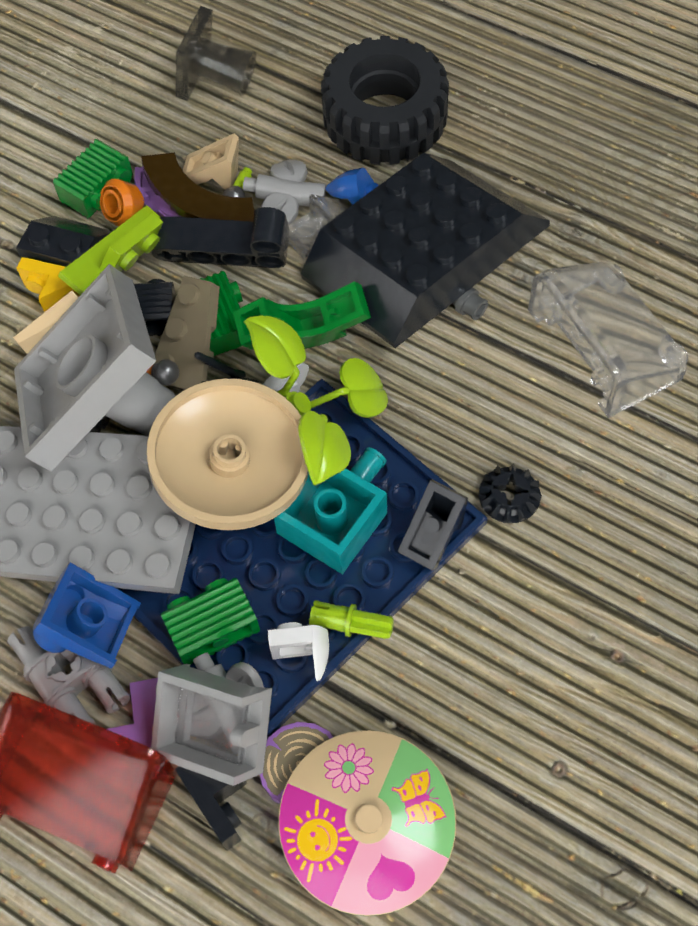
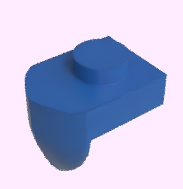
[325,168,379,205]

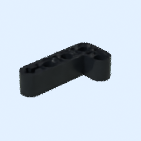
[152,207,290,268]

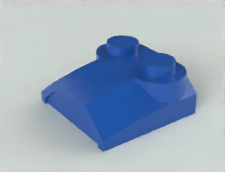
[33,562,141,668]

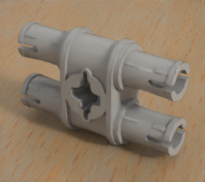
[7,626,130,739]

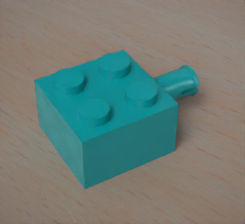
[274,447,387,575]

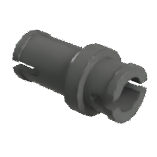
[452,287,488,320]

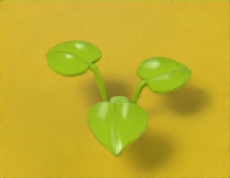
[244,316,388,485]

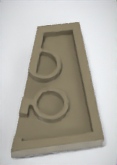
[153,276,220,391]

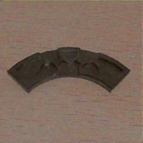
[141,152,255,222]

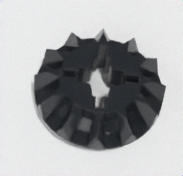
[479,464,542,523]

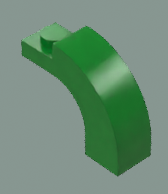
[232,281,371,350]

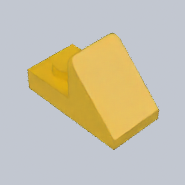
[16,257,80,312]

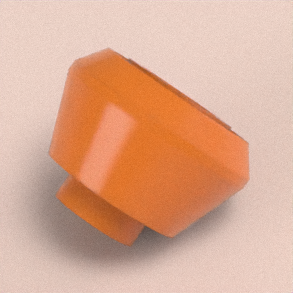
[99,179,144,226]

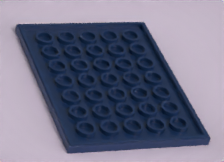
[116,379,488,739]

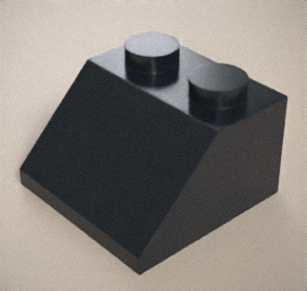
[16,216,112,267]

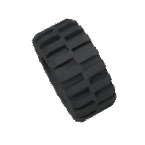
[321,36,449,165]

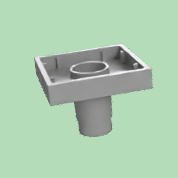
[14,264,175,472]

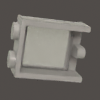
[150,664,272,786]

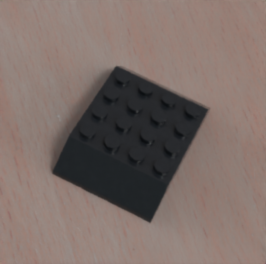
[300,153,550,348]

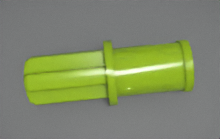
[309,600,394,639]

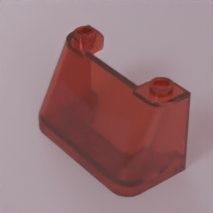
[0,692,177,874]

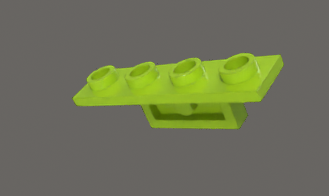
[58,205,163,295]

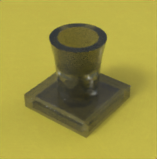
[175,6,257,101]

